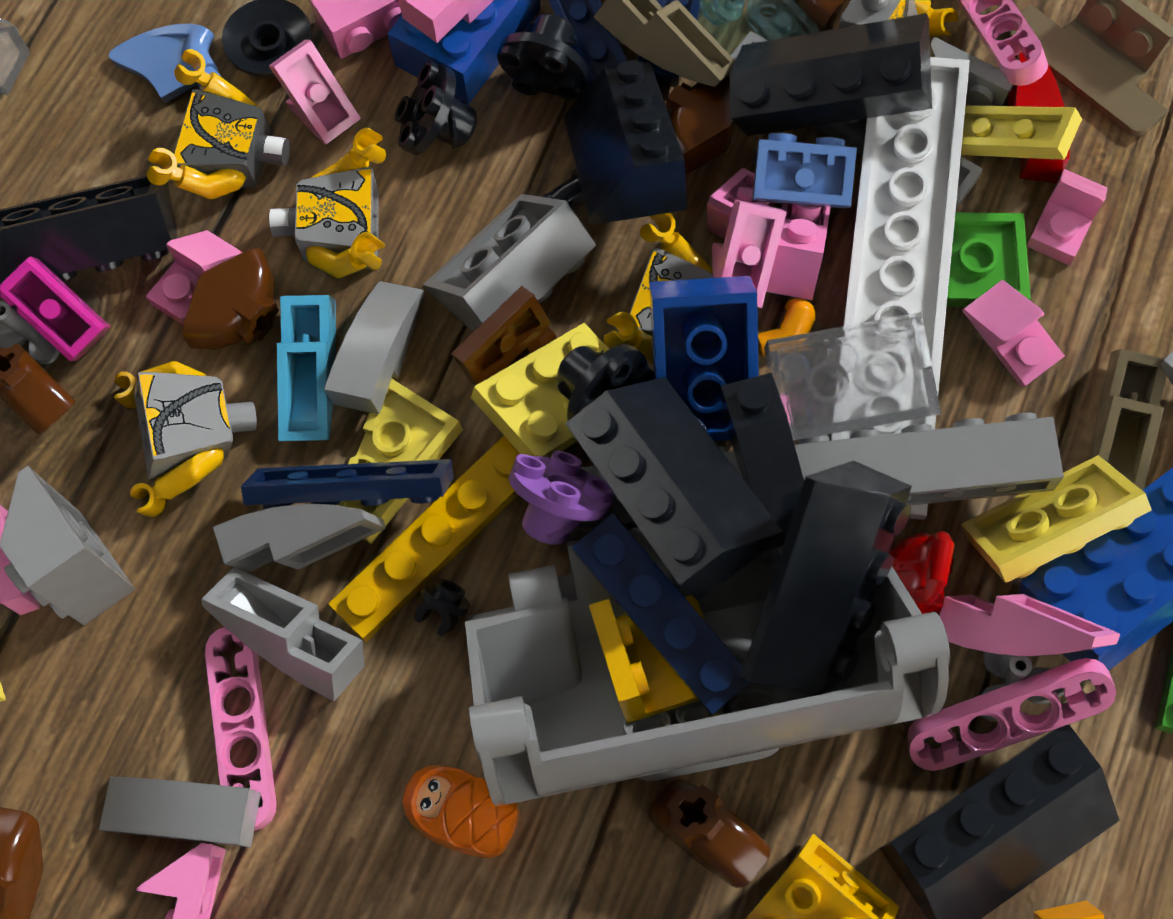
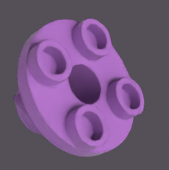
[509,451,615,545]

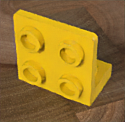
[589,595,705,723]
[746,834,900,919]

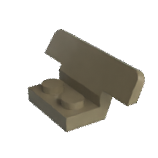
[1009,0,1173,136]

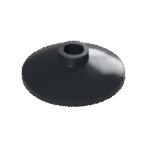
[222,0,312,77]

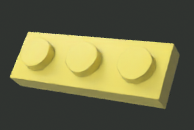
[961,105,1082,160]

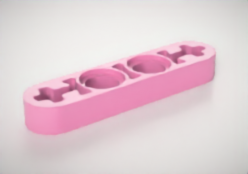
[957,0,1048,86]
[205,627,277,831]
[907,658,1116,771]

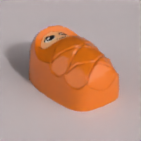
[402,765,520,858]

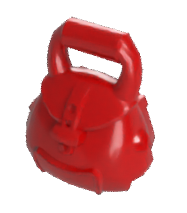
[888,532,955,616]

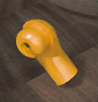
[758,298,816,357]

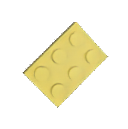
[471,323,609,458]
[961,455,1152,583]

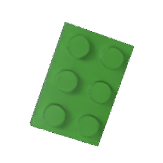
[947,212,1031,307]

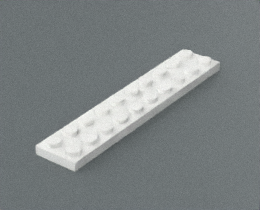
[831,57,970,520]

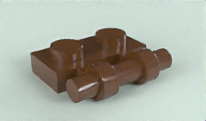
[451,286,557,386]

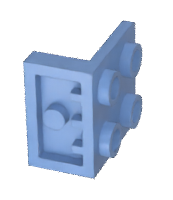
[752,133,857,209]

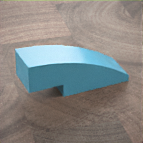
[277,295,336,441]

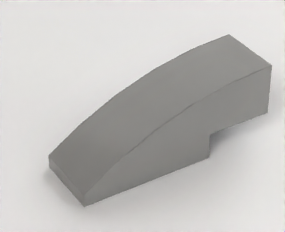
[324,281,426,414]
[213,504,386,572]
[201,567,364,701]
[99,776,261,848]

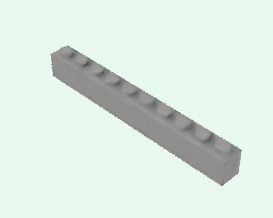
[567,413,1064,541]

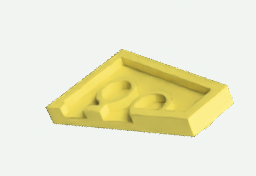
[337,378,463,544]

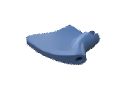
[109,24,221,103]

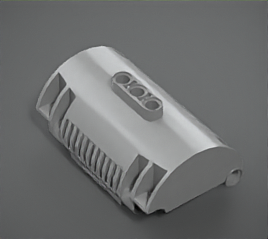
[465,528,950,806]

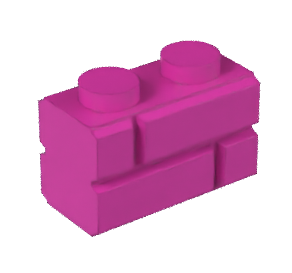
[0,256,111,362]

